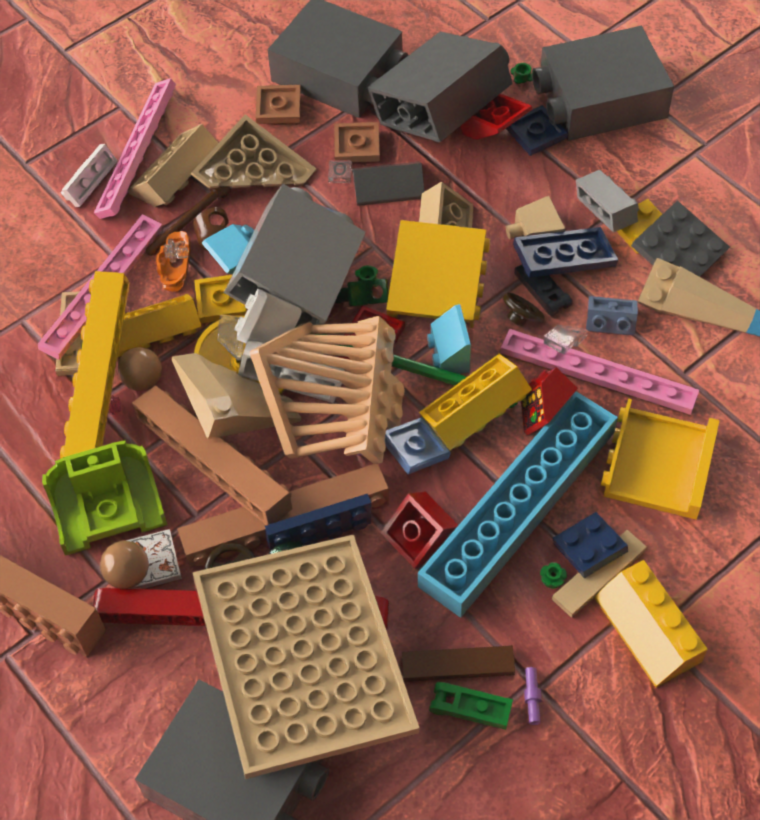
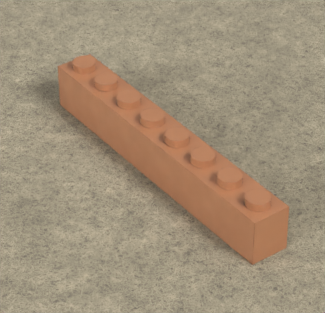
[132,385,293,525]
[177,463,389,567]

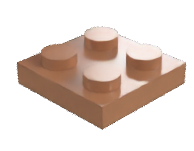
[256,85,301,124]
[334,122,380,163]

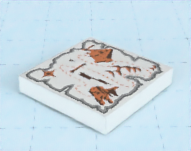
[126,529,182,589]

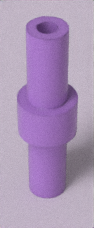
[524,667,542,725]

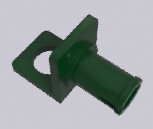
[335,278,389,306]

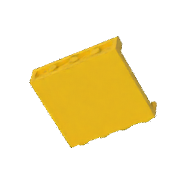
[386,220,490,328]
[601,398,720,520]

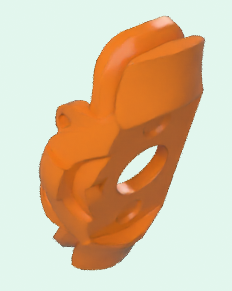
[156,231,191,292]

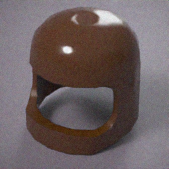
[193,207,229,251]

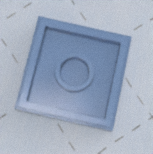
[385,417,451,474]

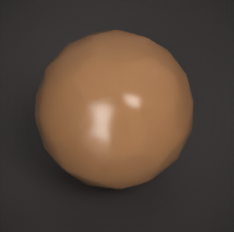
[118,347,162,391]
[100,540,149,589]

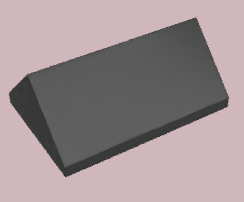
[352,161,424,206]

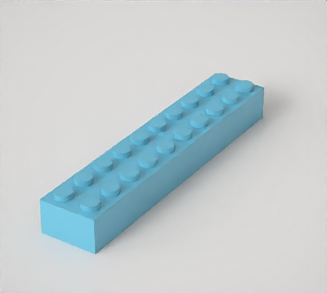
[418,391,618,618]

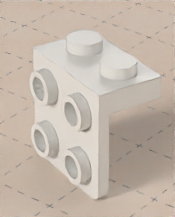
[234,289,302,343]

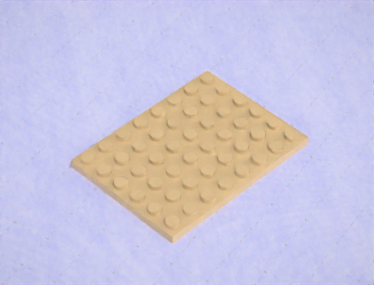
[193,535,420,779]

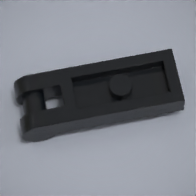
[514,264,573,316]

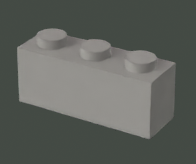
[576,170,639,233]

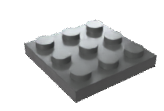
[631,200,730,277]

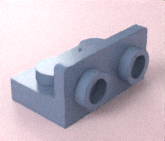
[586,296,638,335]

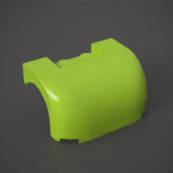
[42,441,167,556]

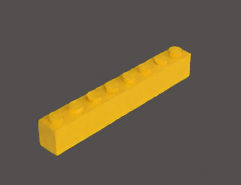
[60,271,130,459]

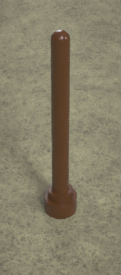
[146,186,231,256]

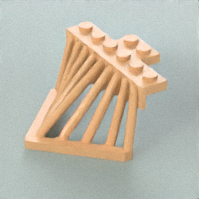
[250,316,405,464]

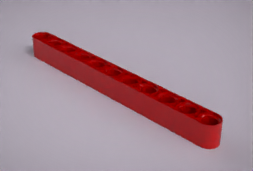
[92,588,389,629]

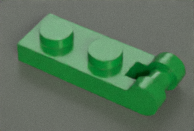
[429,682,513,730]

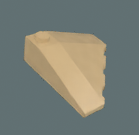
[191,115,316,188]
[172,353,301,439]

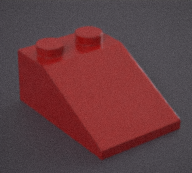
[460,93,532,140]

